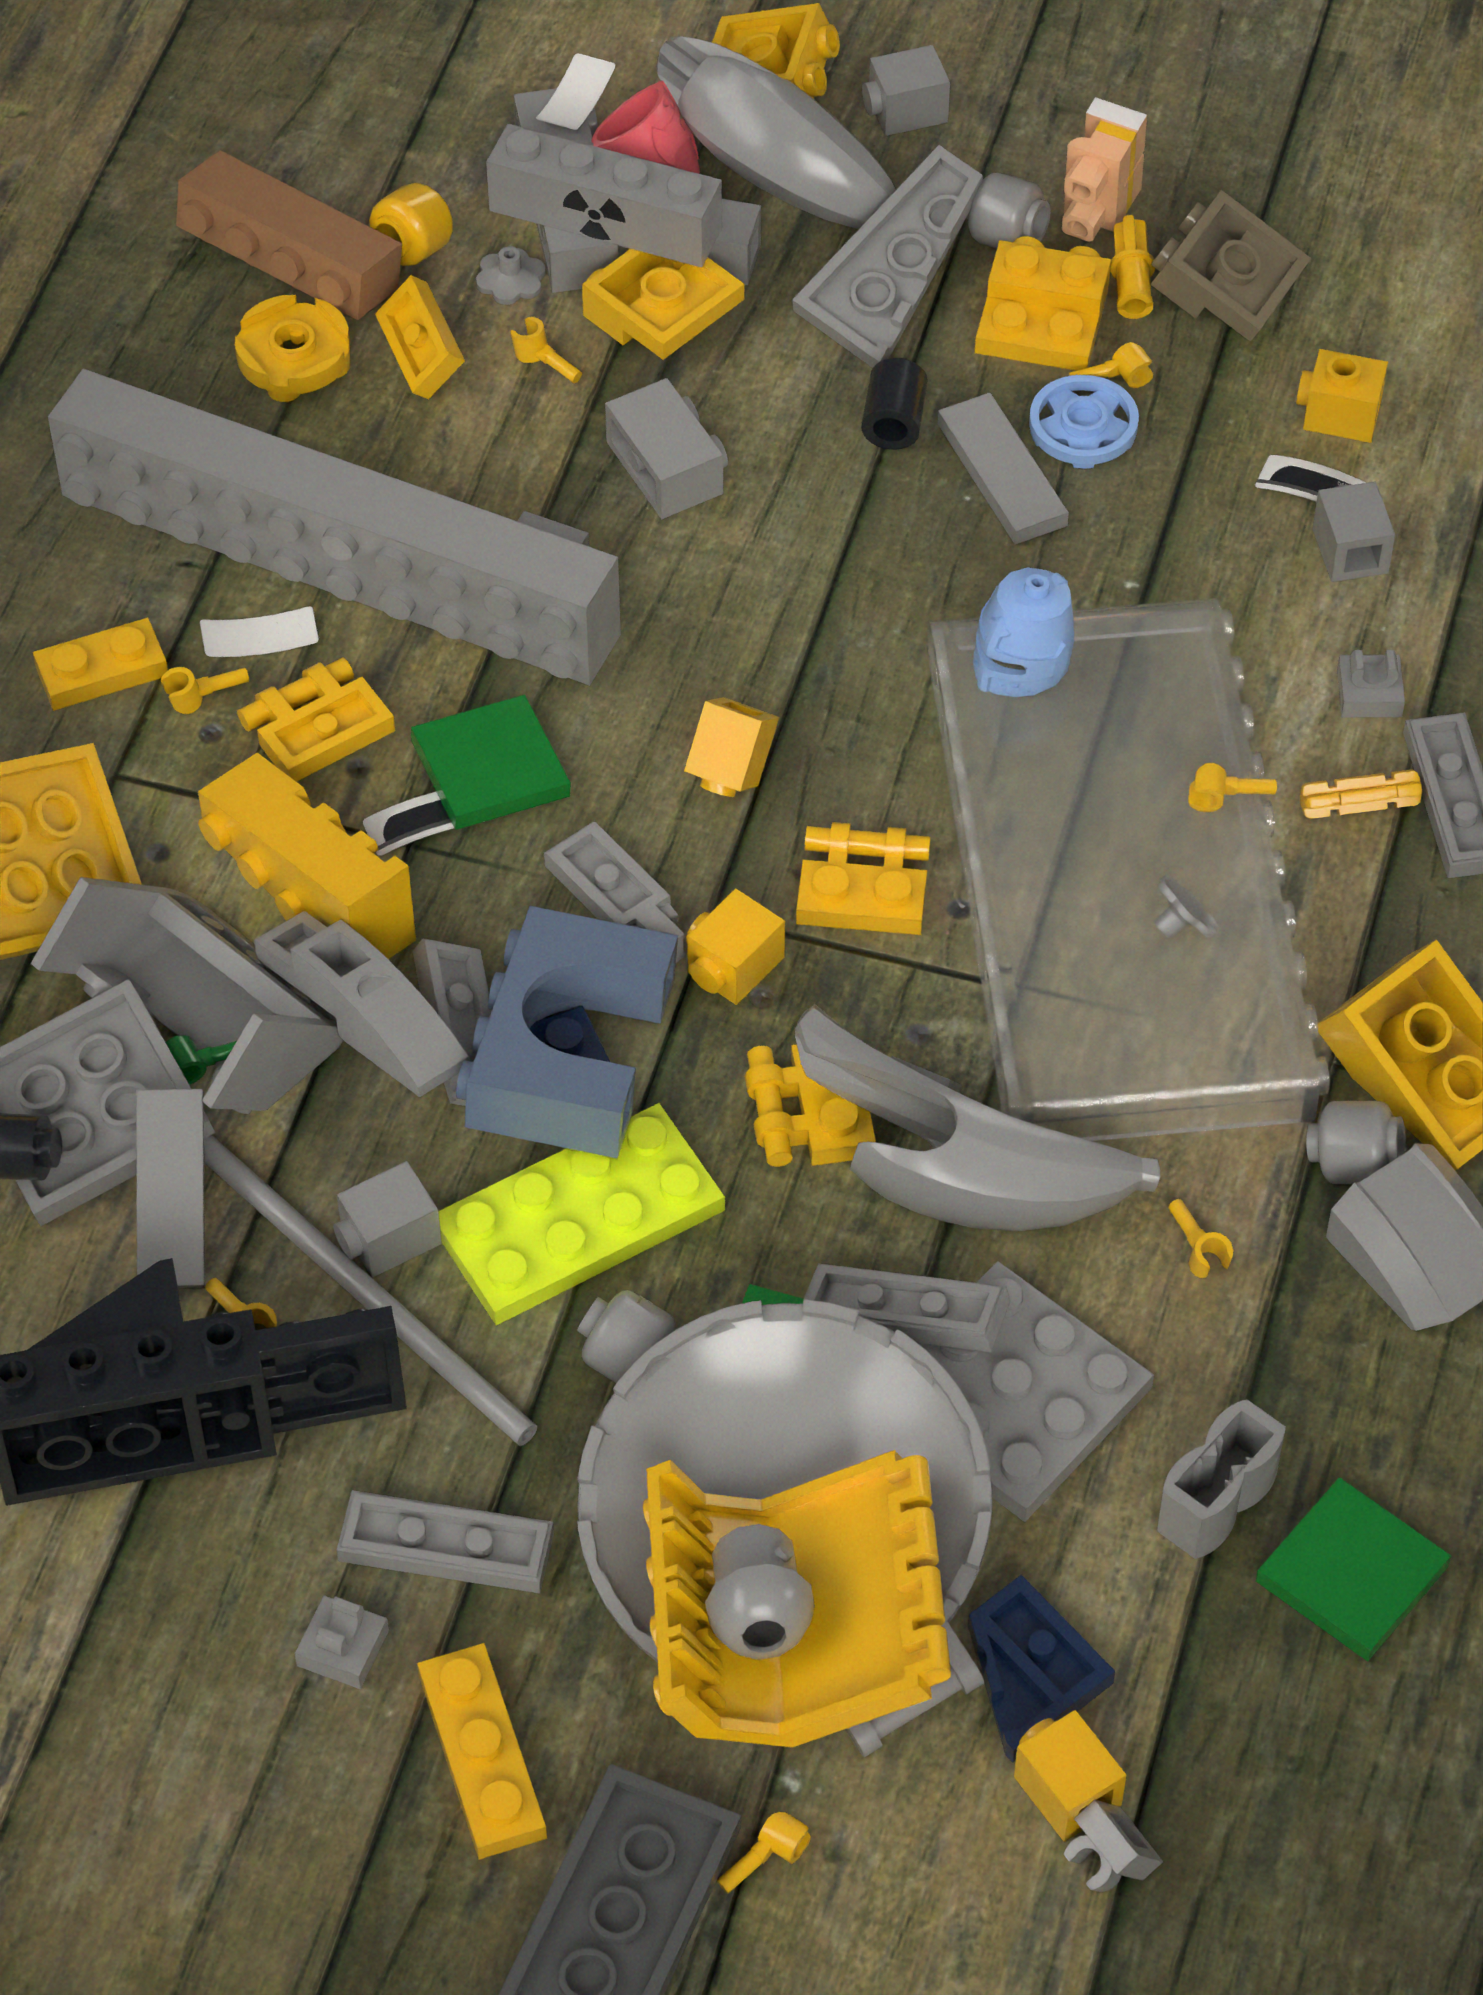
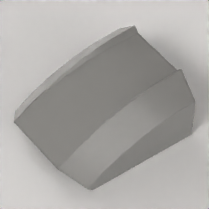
[1326,1143,1483,1331]

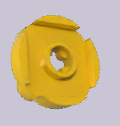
[235,295,350,402]

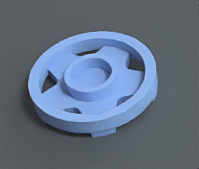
[1029,375,1139,469]

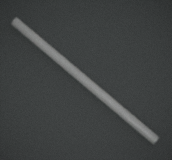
[204,1135,537,1446]

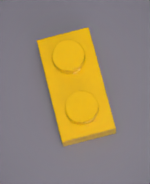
[375,275,465,400]
[33,617,168,711]

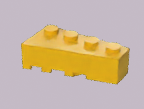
[198,752,416,959]

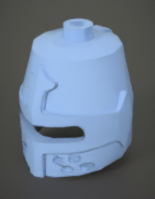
[973,567,1074,697]

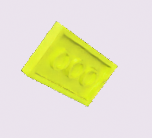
[438,1103,725,1326]

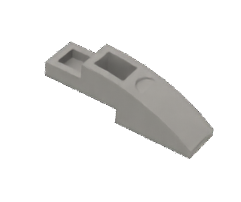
[254,911,470,1097]

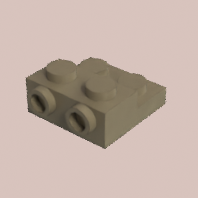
[1151,190,1311,342]

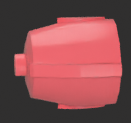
[591,80,700,174]

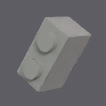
[605,378,728,520]

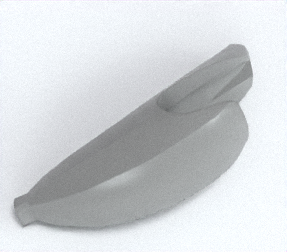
[656,36,896,229]
[795,1004,1161,1231]

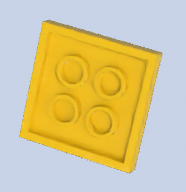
[0,743,142,960]

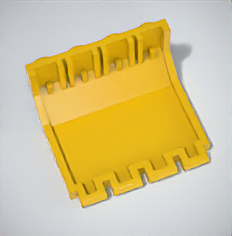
[643,1450,951,1747]

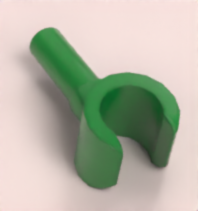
[165,1035,237,1084]

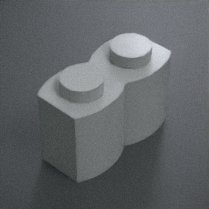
[1157,1399,1286,1559]

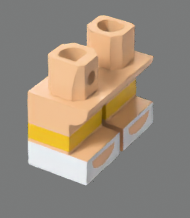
[1062,97,1147,242]

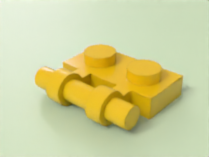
[237,657,395,782]
[796,822,931,935]
[744,1045,876,1167]

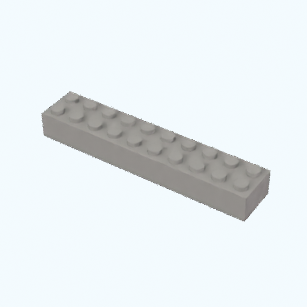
[48,369,621,686]

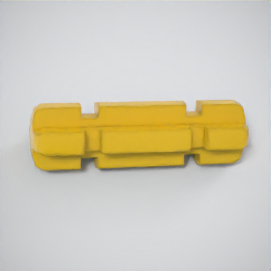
[1300,769,1422,819]

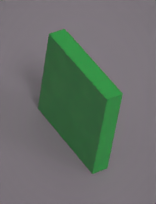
[411,695,571,830]
[1255,1477,1452,1662]

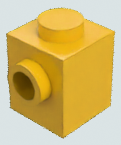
[1296,349,1388,443]
[684,697,779,797]
[686,888,785,1005]
[1014,1710,1127,1842]

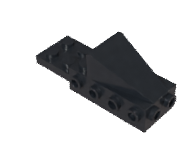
[0,1258,407,1506]

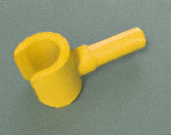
[510,317,582,384]
[1068,342,1153,388]
[161,667,249,714]
[1188,763,1277,812]
[1168,1199,1234,1278]
[205,1278,277,1328]
[717,1812,811,1894]

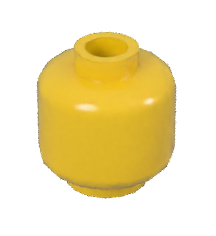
[369,183,453,266]

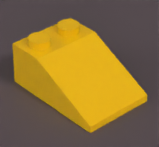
[1314,940,1483,1170]

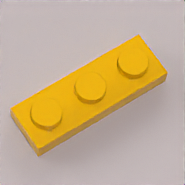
[417,1643,547,1860]

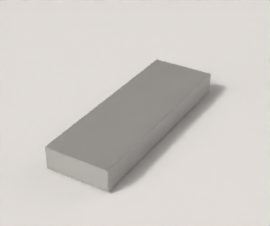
[937,393,1069,545]
[1403,712,1483,878]
[136,1089,205,1289]
[804,1263,1010,1352]
[337,1490,554,1593]

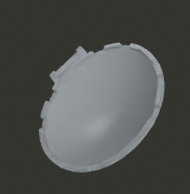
[577,1299,993,1757]

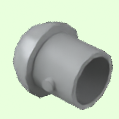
[705,1524,815,1660]

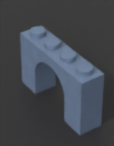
[456,906,678,1159]

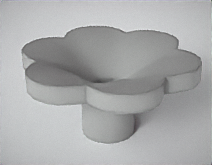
[476,246,546,305]
[1154,874,1218,939]

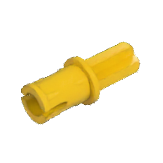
[1110,215,1155,319]

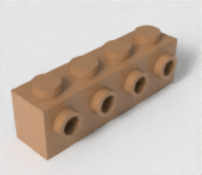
[176,150,402,320]

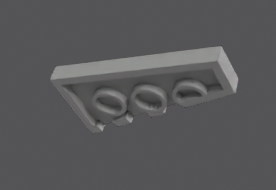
[792,145,983,368]

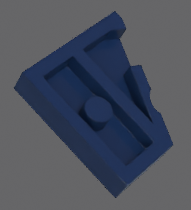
[968,1575,1115,1763]

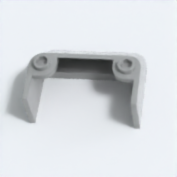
[30,877,343,1114]

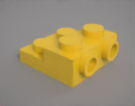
[712,3,840,99]
[975,236,1111,371]
[582,248,744,360]

